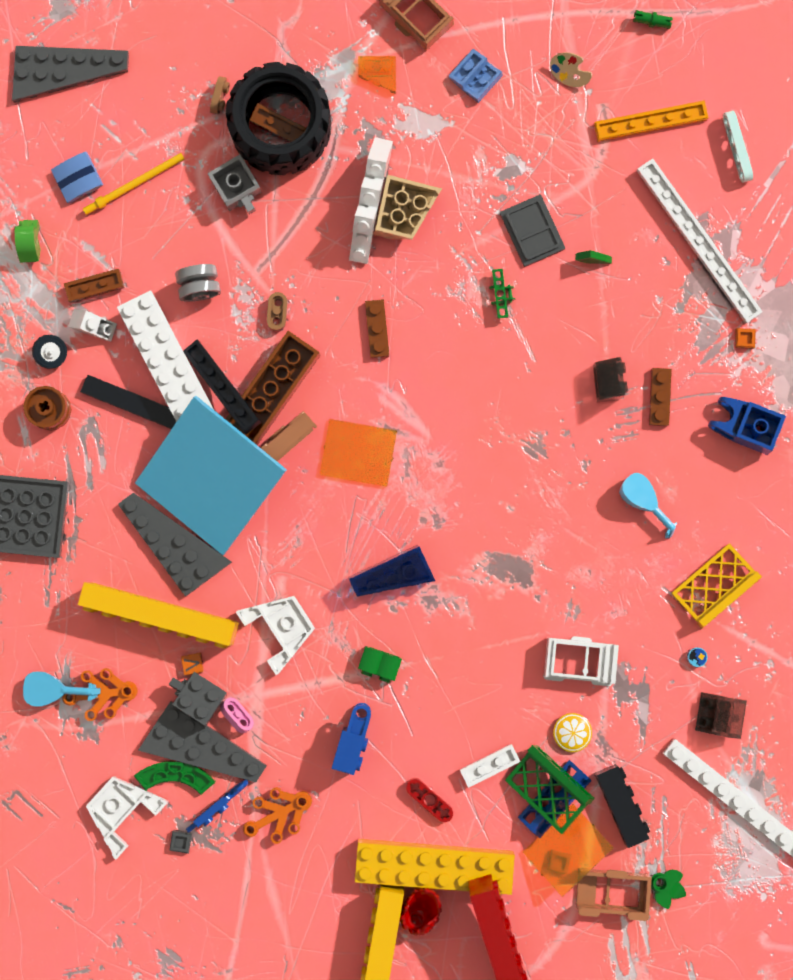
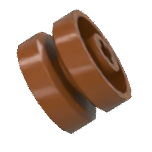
[23,386,72,431]

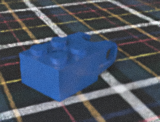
[708,397,786,455]
[331,703,371,775]

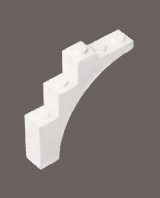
[349,137,393,264]

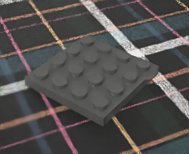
[0,475,69,558]

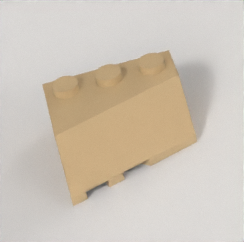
[373,175,442,240]

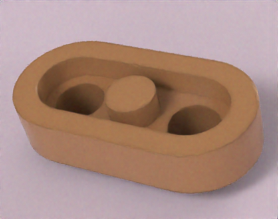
[210,76,230,114]
[267,292,288,331]

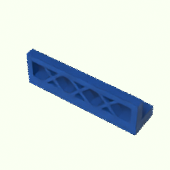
[518,760,592,838]

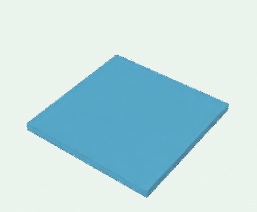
[135,396,287,555]

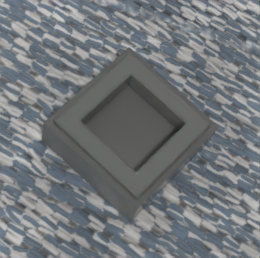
[169,830,193,854]

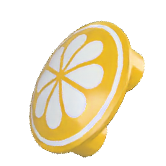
[553,713,592,752]

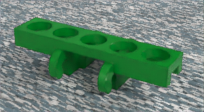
[489,268,516,319]

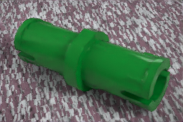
[633,10,673,29]

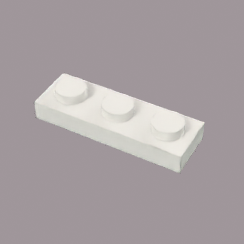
[459,744,520,788]

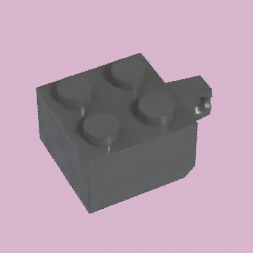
[169,672,227,728]

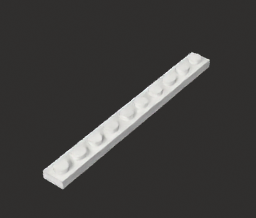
[636,158,763,324]
[662,738,793,857]

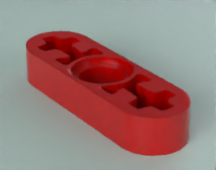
[406,778,453,822]

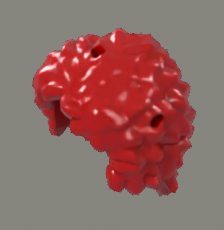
[399,888,442,936]

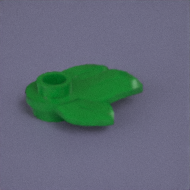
[651,869,686,909]

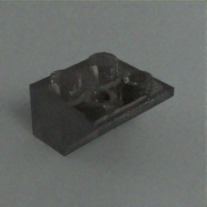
[593,357,628,402]
[695,692,747,739]

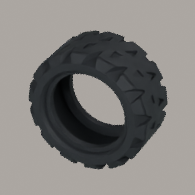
[226,62,332,175]

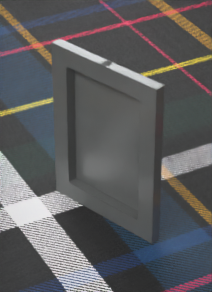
[500,194,566,267]

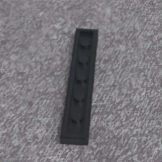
[183,339,261,435]
[80,375,176,429]

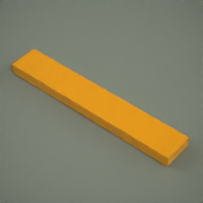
[594,100,709,142]

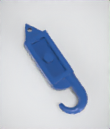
[186,780,249,833]

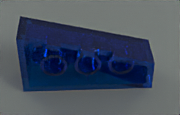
[348,544,435,597]

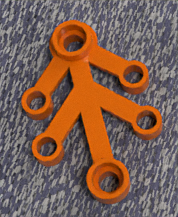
[62,668,138,721]
[243,787,312,844]

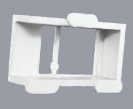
[543,636,619,686]

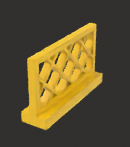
[671,543,762,629]

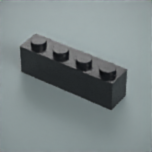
[594,764,650,848]

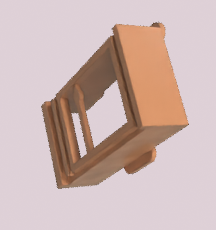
[379,0,454,51]
[261,411,317,461]
[576,868,652,921]

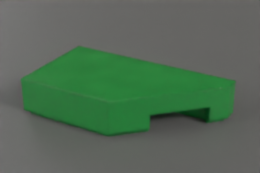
[575,250,612,264]

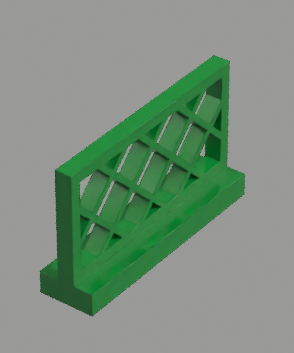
[505,745,595,834]

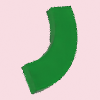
[134,761,216,795]

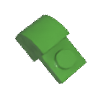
[15,220,41,263]

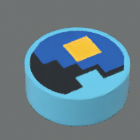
[687,647,708,667]

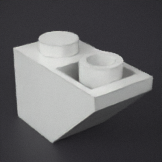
[68,309,117,342]

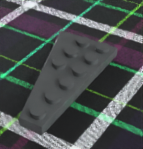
[12,46,129,103]
[118,493,232,597]
[138,701,267,782]

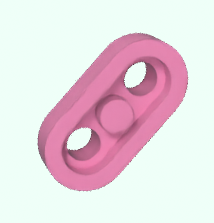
[220,698,254,733]

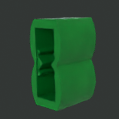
[358,646,402,683]

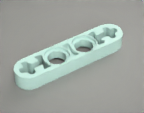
[723,110,753,183]

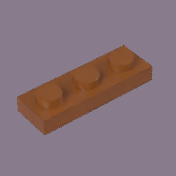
[249,103,306,142]
[64,268,125,303]
[365,299,390,358]
[649,368,672,426]

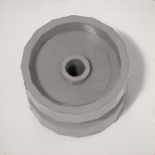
[175,264,221,302]

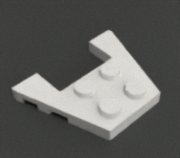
[236,596,315,675]
[86,776,169,860]

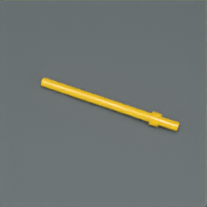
[82,153,184,215]

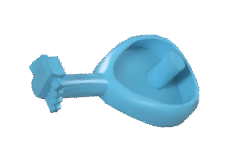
[619,473,678,539]
[23,671,101,707]

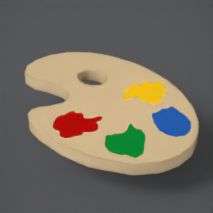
[550,52,592,87]

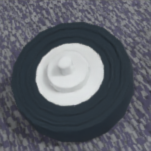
[32,334,67,369]

